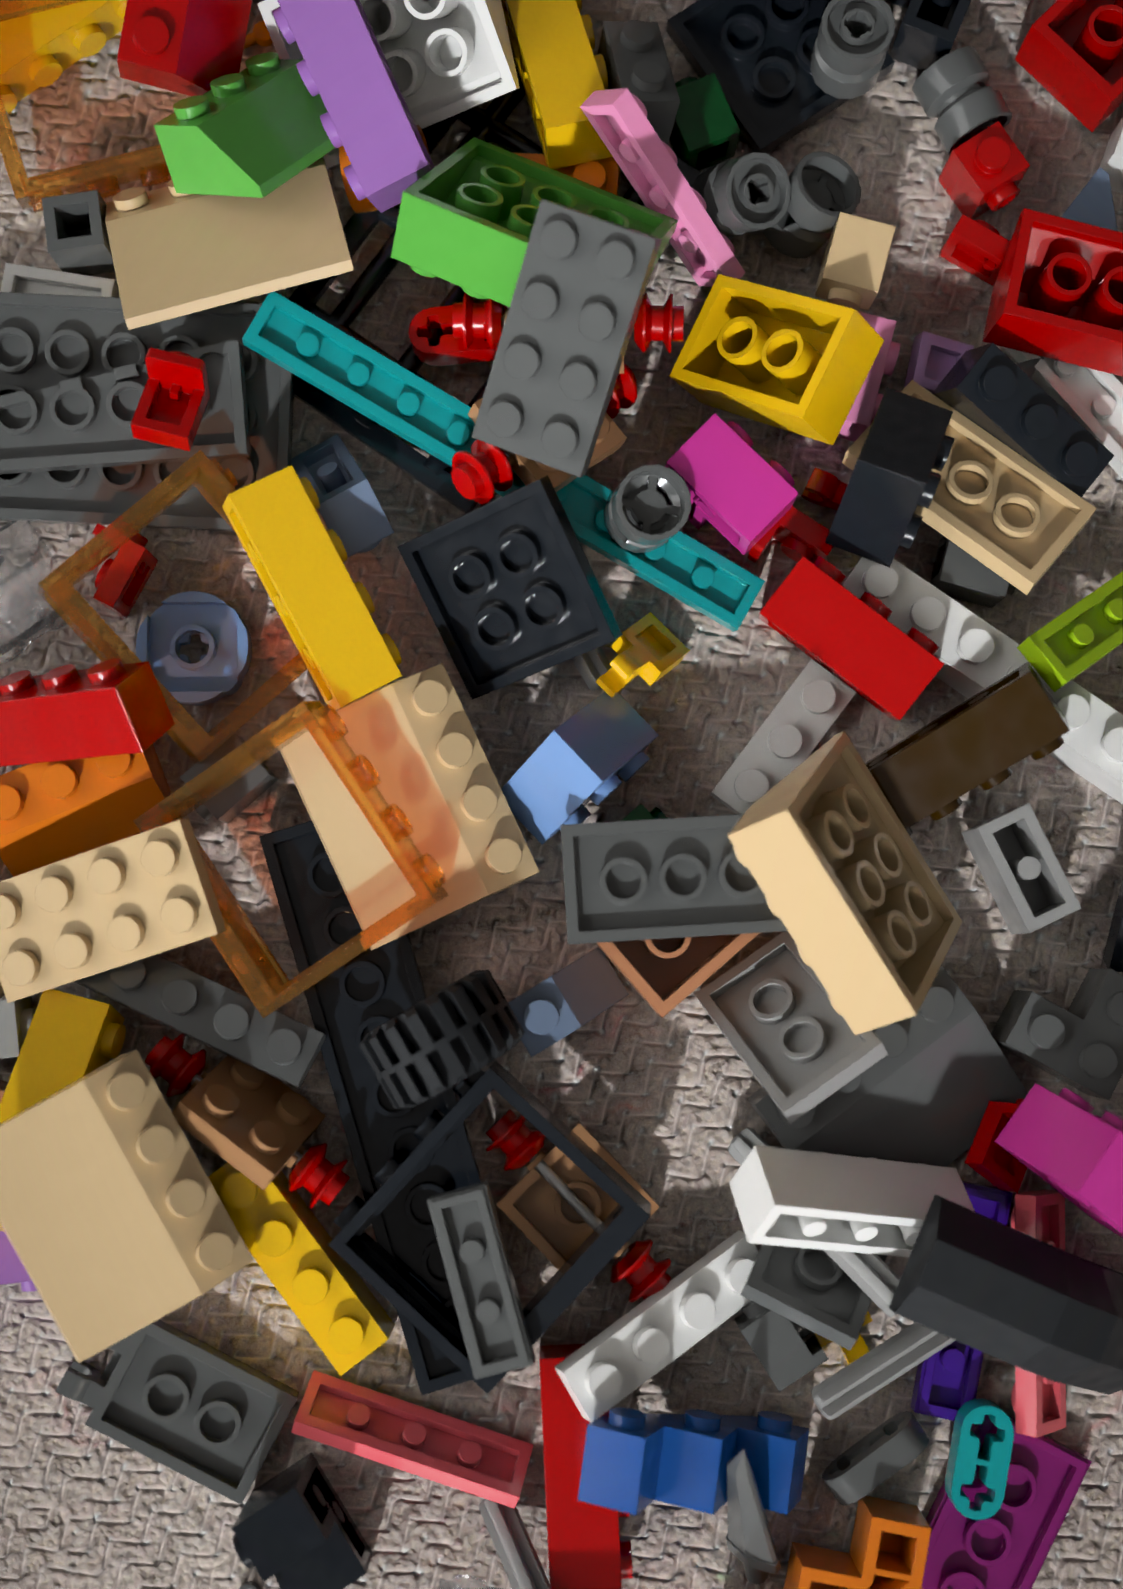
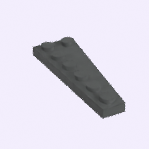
[0,340,251,474]

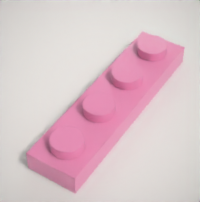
[580,88,746,287]

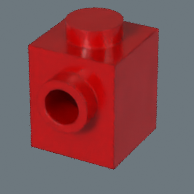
[938,121,1030,220]

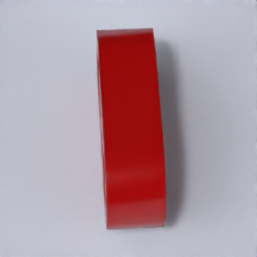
[408,302,507,366]

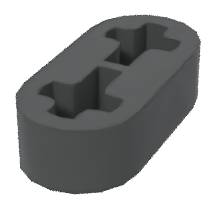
[822,1411,929,1505]

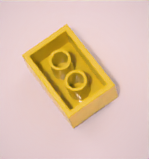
[669,274,884,445]

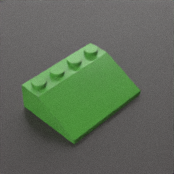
[391,137,678,307]

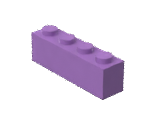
[272,0,435,213]

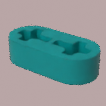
[945,1398,1014,1520]

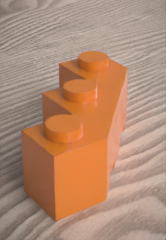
[784,1496,932,1589]

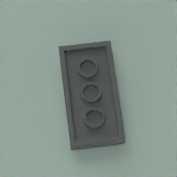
[471,199,661,478]
[560,814,788,944]

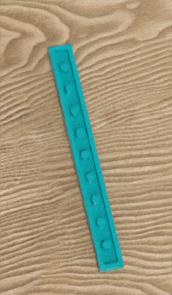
[242,291,765,632]

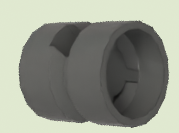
[810,0,895,99]
[912,46,1013,156]
[692,152,791,238]
[763,152,861,258]
[604,464,691,553]

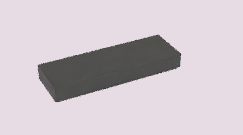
[427,1181,536,1380]

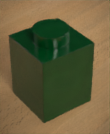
[669,73,740,171]

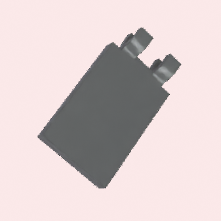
[55,1319,299,1505]

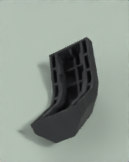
[889,1194,1123,1395]

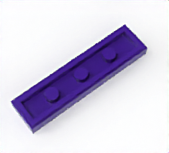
[910,1181,1013,1421]

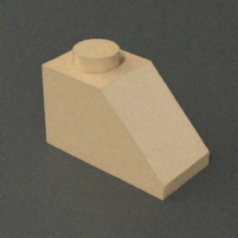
[815,212,896,311]

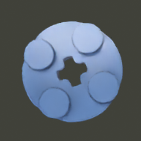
[136,591,252,706]

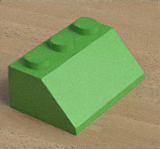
[154,52,335,198]

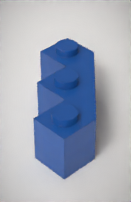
[578,1407,809,1515]

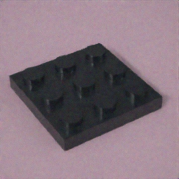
[666,0,895,154]
[398,475,622,700]

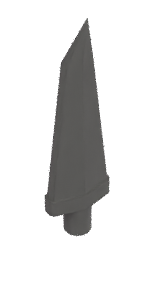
[726,1449,781,1584]

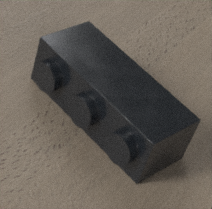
[932,343,1114,497]

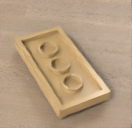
[842,380,1097,595]
[0,818,227,1003]

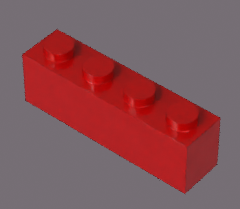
[0,658,175,767]
[539,1343,633,1589]

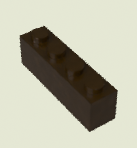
[865,662,1070,836]

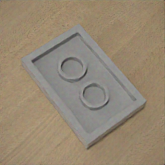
[695,931,888,1124]

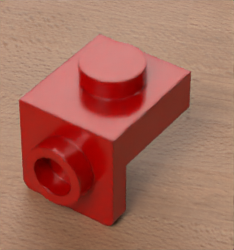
[130,348,210,451]
[965,1098,1027,1193]

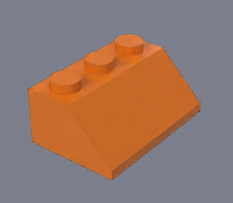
[0,744,181,877]

